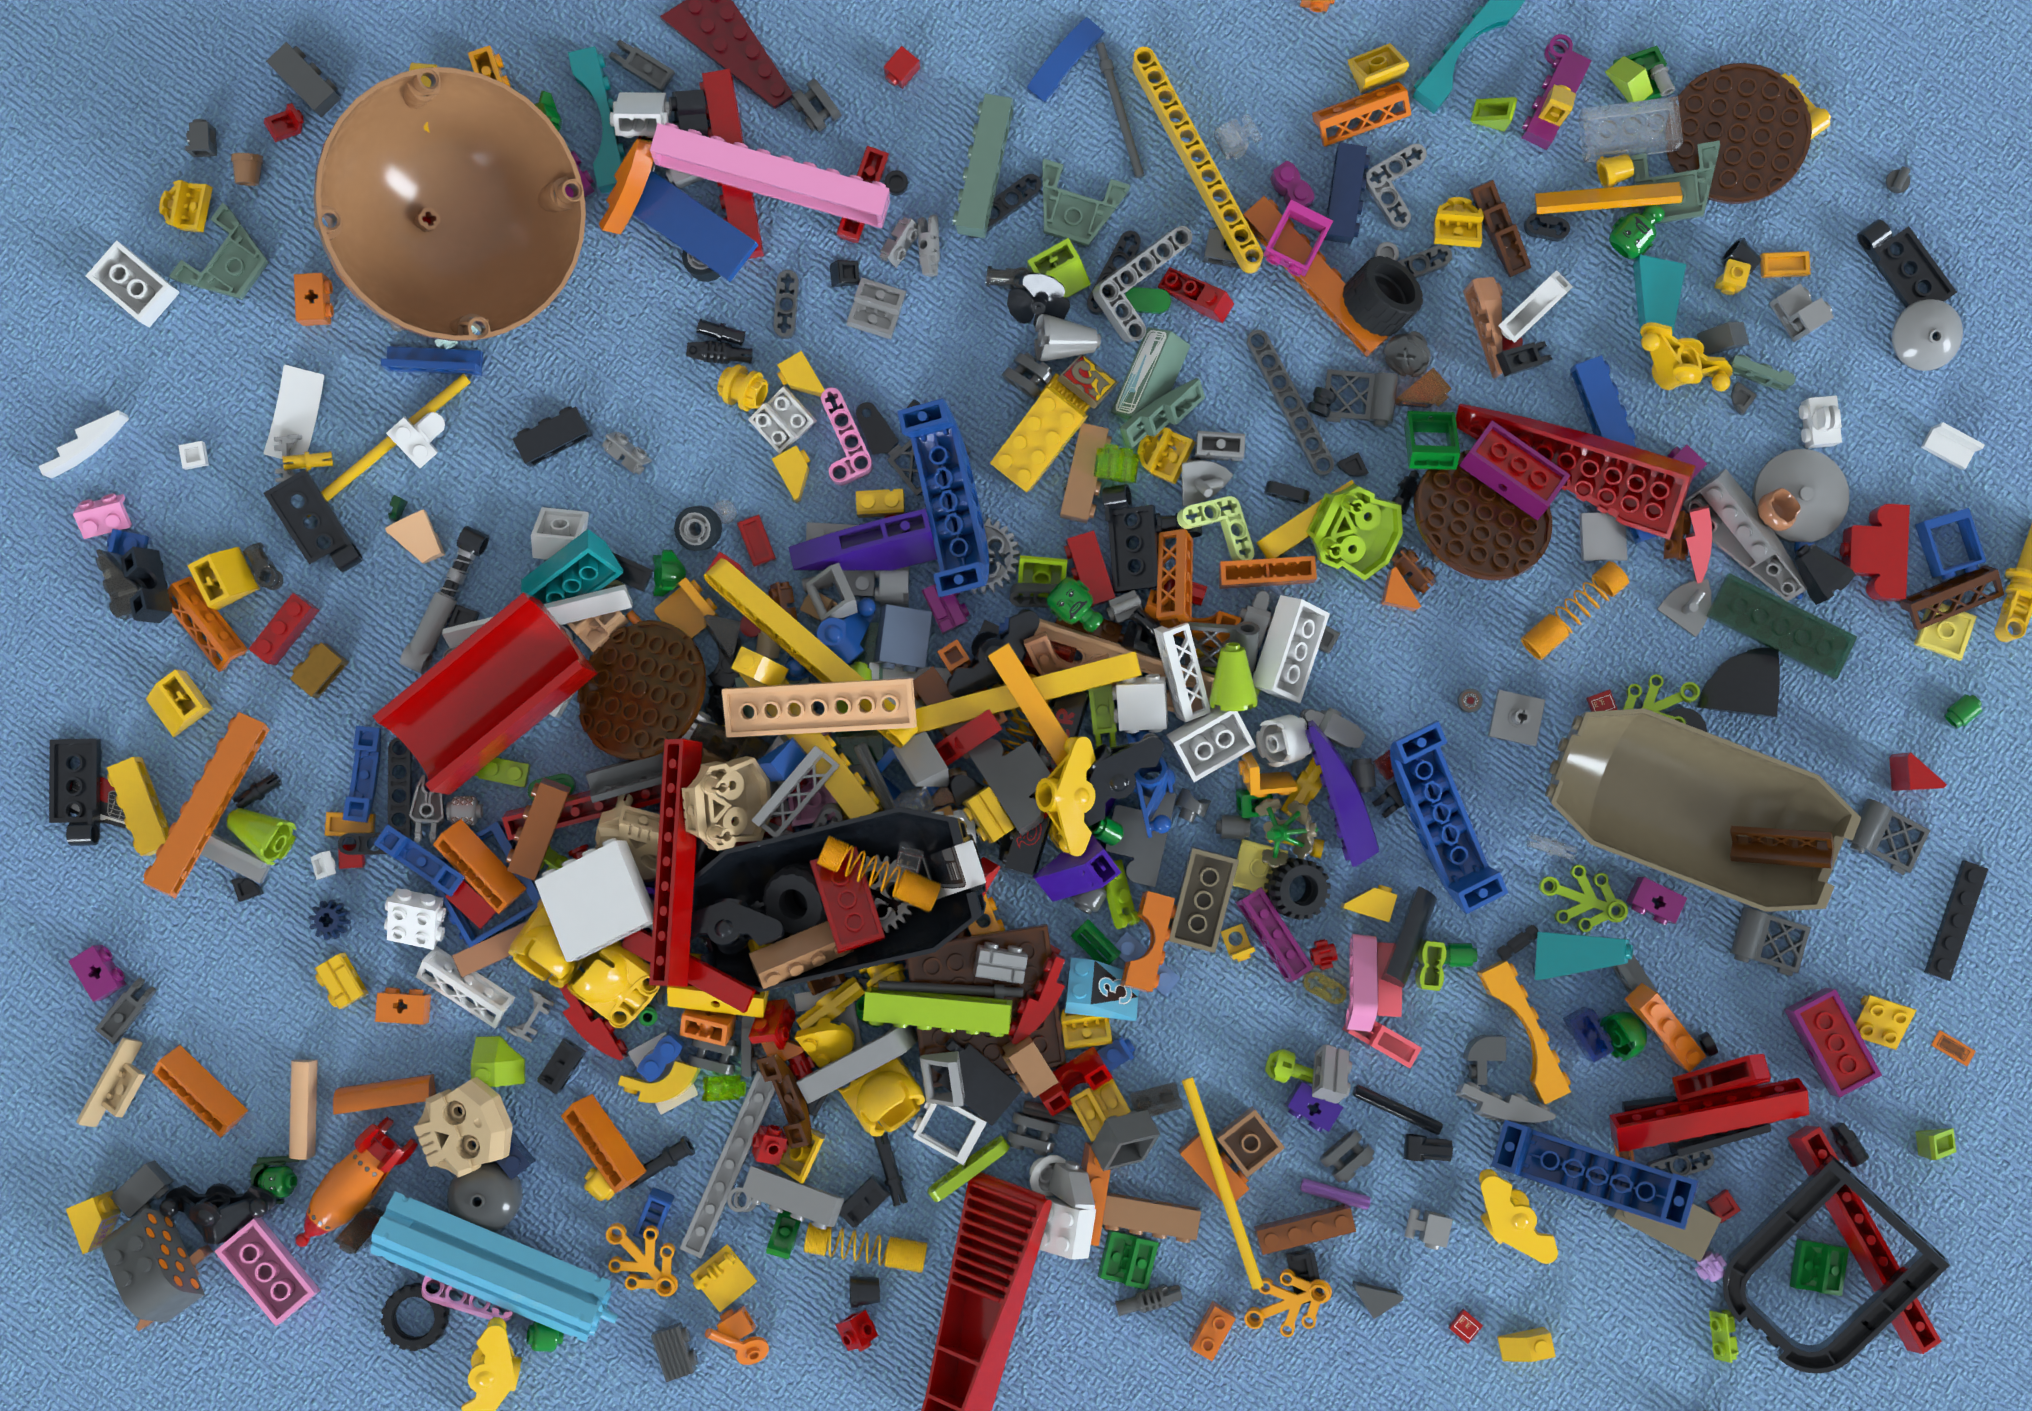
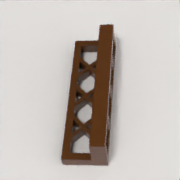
[1899,565,2004,630]
[1730,826,1834,869]

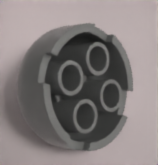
[447,1161,523,1232]

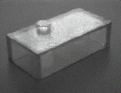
[1579,96,1683,162]

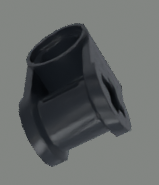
[705,685,745,726]

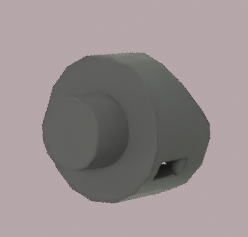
[1175,788,1211,823]

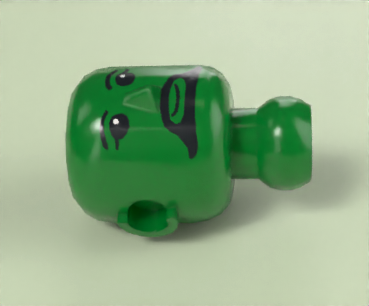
[1609,205,1665,259]
[1046,577,1104,633]

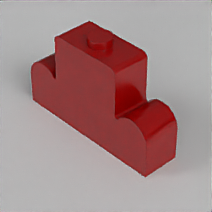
[1839,504,1910,602]
[1672,1054,1771,1101]

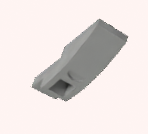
[1455,1082,1556,1124]

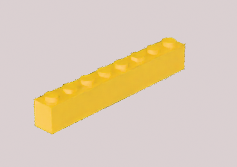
[739,658,880,819]

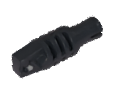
[686,341,753,364]

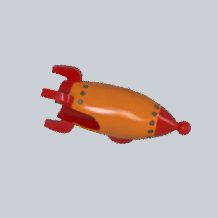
[295,1117,418,1247]

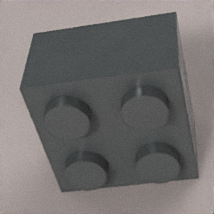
[1091,1110,1160,1171]

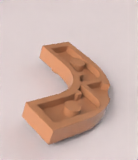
[1024,631,1110,676]

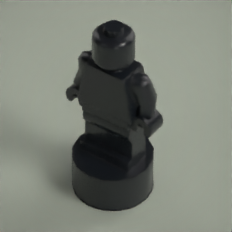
[1392,470,1419,515]

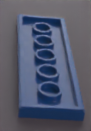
[632,171,758,282]

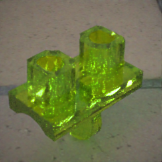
[702,1075,746,1102]

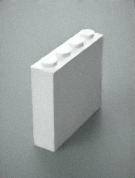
[535,838,654,962]

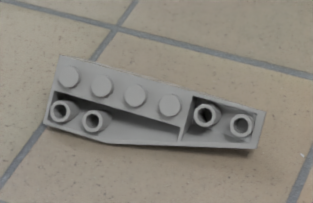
[1682,469,1807,601]

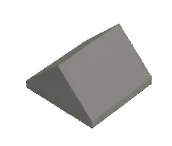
[892,731,950,787]

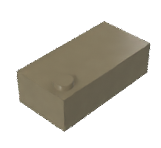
[1168,846,1239,953]
[1606,1204,1722,1262]

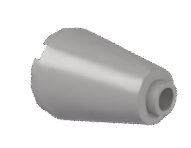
[1034,314,1101,362]

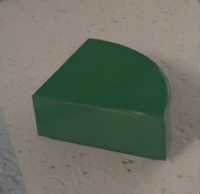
[388,495,408,522]

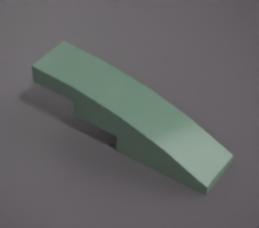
[1119,378,1205,448]

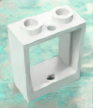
[912,1092,987,1165]

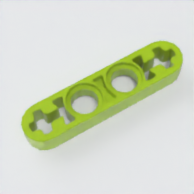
[927,1136,1010,1202]

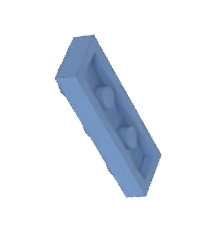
[1114,931,1181,996]

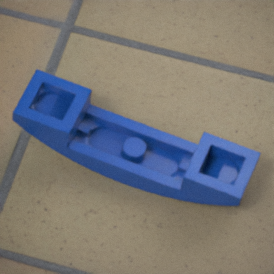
[1027,17,1105,102]
[343,725,381,823]
[374,824,465,897]

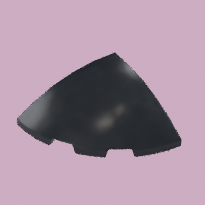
[1697,647,1780,718]

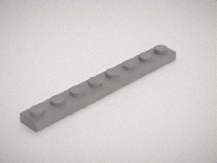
[680,1070,775,1259]

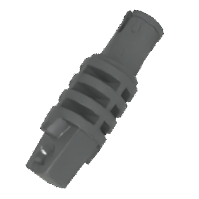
[1115,1285,1183,1317]

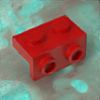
[748,999,796,1050]

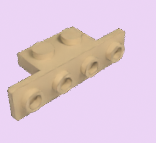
[76,1038,146,1127]

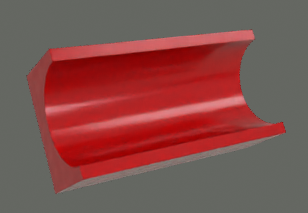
[373,592,598,795]

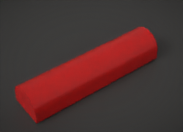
[836,146,889,243]

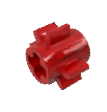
[1309,939,1338,970]
[788,1052,816,1081]

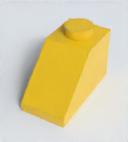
[1538,84,1576,127]
[776,351,825,397]
[772,445,811,503]
[731,646,789,686]
[1497,1327,1556,1362]

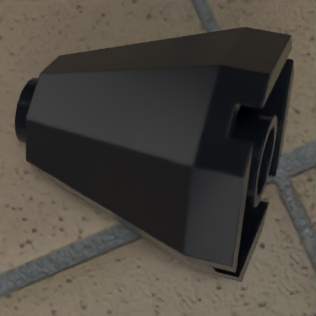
[1794,544,1856,605]

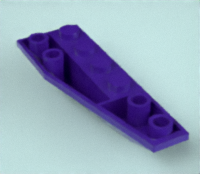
[788,508,938,571]
[1305,720,1380,867]

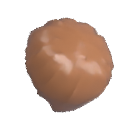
[1757,488,1801,531]

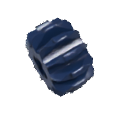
[308,899,351,940]

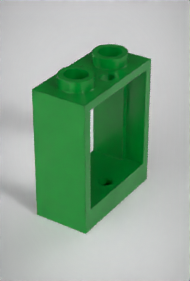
[1404,411,1460,470]

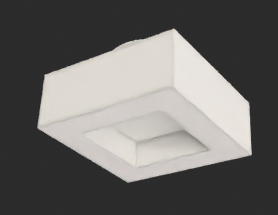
[178,441,209,470]
[310,851,336,880]

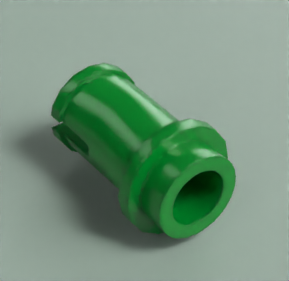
[638,1005,658,1026]

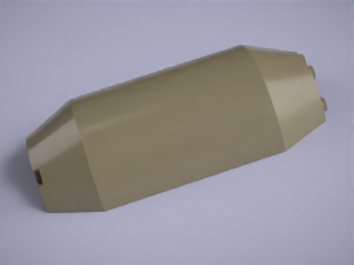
[1545,708,1861,912]

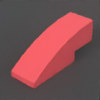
[1686,505,1712,584]
[1377,942,1402,1017]
[1342,1021,1422,1069]

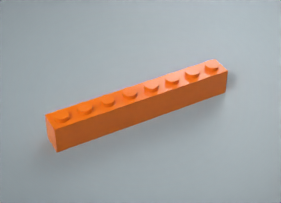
[1243,196,1389,357]
[143,712,270,899]

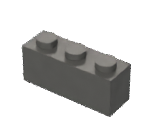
[266,42,341,117]

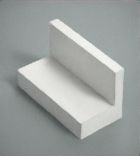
[1921,422,1985,470]

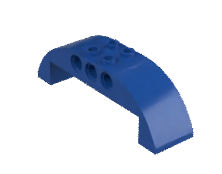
[897,398,989,597]
[1390,720,1508,914]
[1491,1120,1699,1230]

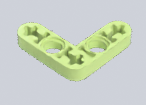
[1177,496,1254,561]

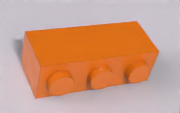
[1178,1132,1249,1202]

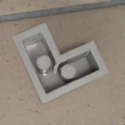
[1769,283,1834,342]

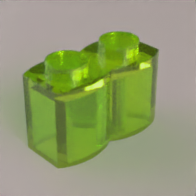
[1094,444,1140,483]

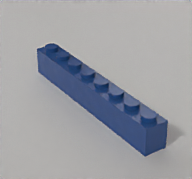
[1570,355,1658,544]

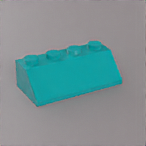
[521,529,623,604]

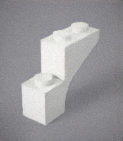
[1498,270,1573,343]

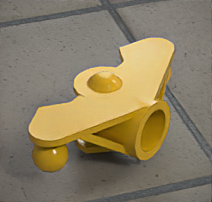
[1640,322,1733,392]
[1035,736,1096,856]
[1479,1169,1558,1264]
[461,1317,522,1411]

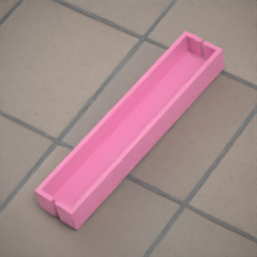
[650,123,890,228]

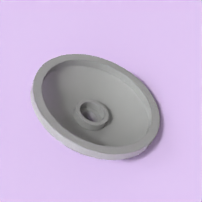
[1892,299,1963,371]

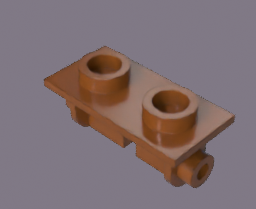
[1663,510,1691,561]
[1391,547,1436,594]
[768,582,798,621]

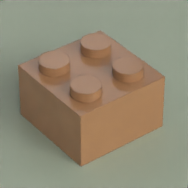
[1002,1036,1058,1098]
[1215,1106,1285,1178]

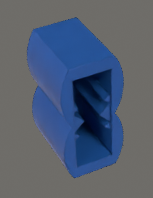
[637,1031,685,1082]

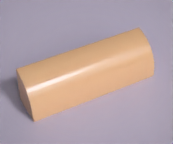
[289,1060,318,1160]

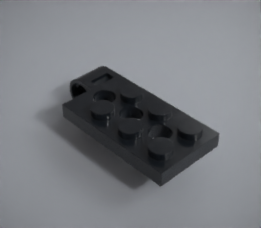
[1857,219,1957,308]
[264,469,364,573]
[1102,484,1158,593]
[49,738,101,846]

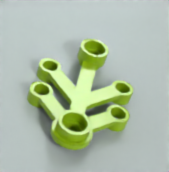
[1623,674,1700,724]
[1539,865,1628,932]

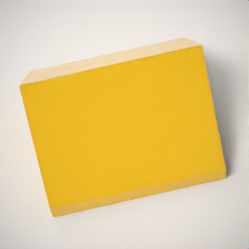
[1347,43,1409,94]
[775,1128,826,1184]

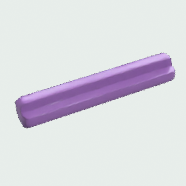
[1300,1178,1371,1210]

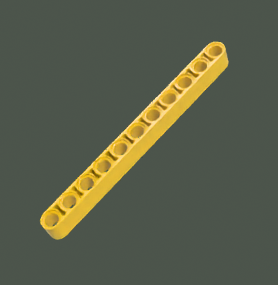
[1132,46,1263,274]
[704,558,918,748]
[888,652,1142,741]

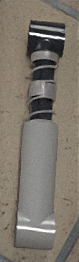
[400,526,489,674]

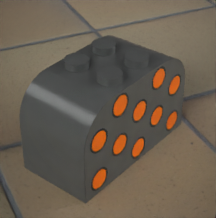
[102,1209,205,1323]

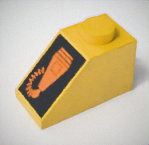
[1340,885,1397,922]

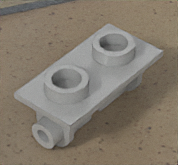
[879,217,918,268]
[602,432,652,475]

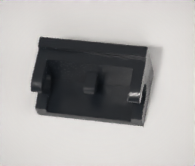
[1121,621,1176,659]
[537,1037,587,1094]
[839,1175,890,1228]
[1286,1248,1323,1304]

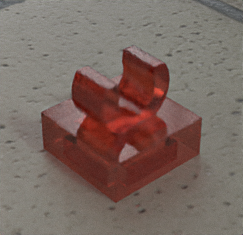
[1372,749,1394,781]

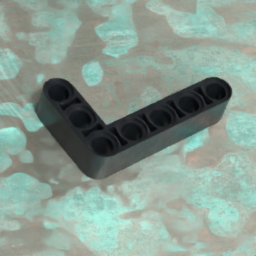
[338,737,412,855]

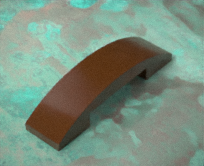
[756,1054,812,1149]

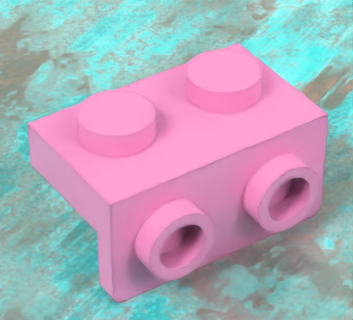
[73,493,132,539]

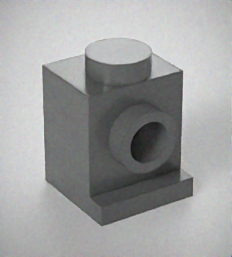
[185,119,217,158]

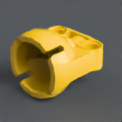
[508,899,586,988]
[567,941,660,1028]
[836,1056,925,1137]

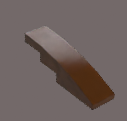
[1469,180,1532,277]

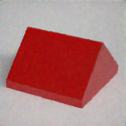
[1889,752,1947,791]

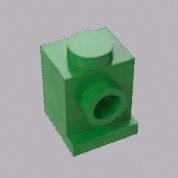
[1236,789,1273,818]

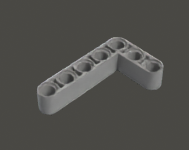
[1093,226,1192,343]
[796,1025,918,1104]

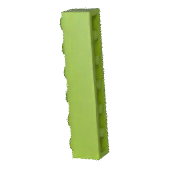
[863,987,1012,1037]

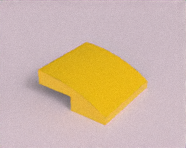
[1070,1079,1132,1142]

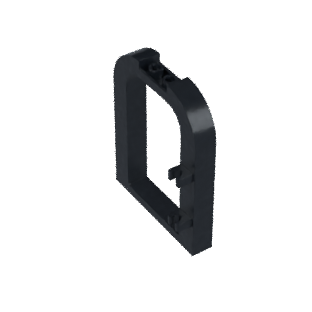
[1723,1154,1950,1373]

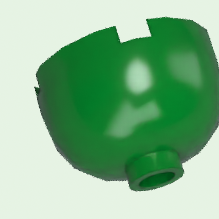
[1600,1011,1647,1061]

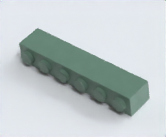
[953,94,1014,238]

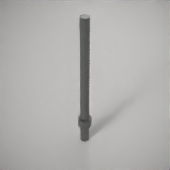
[1095,42,1144,178]
[878,980,1023,999]

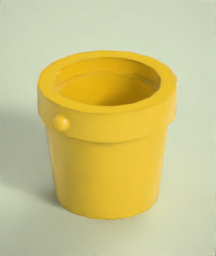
[1596,154,1634,188]

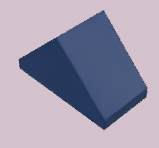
[757,737,808,782]

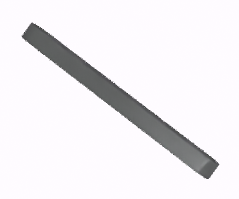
[1246,329,1334,476]

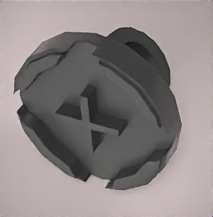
[1384,331,1431,377]

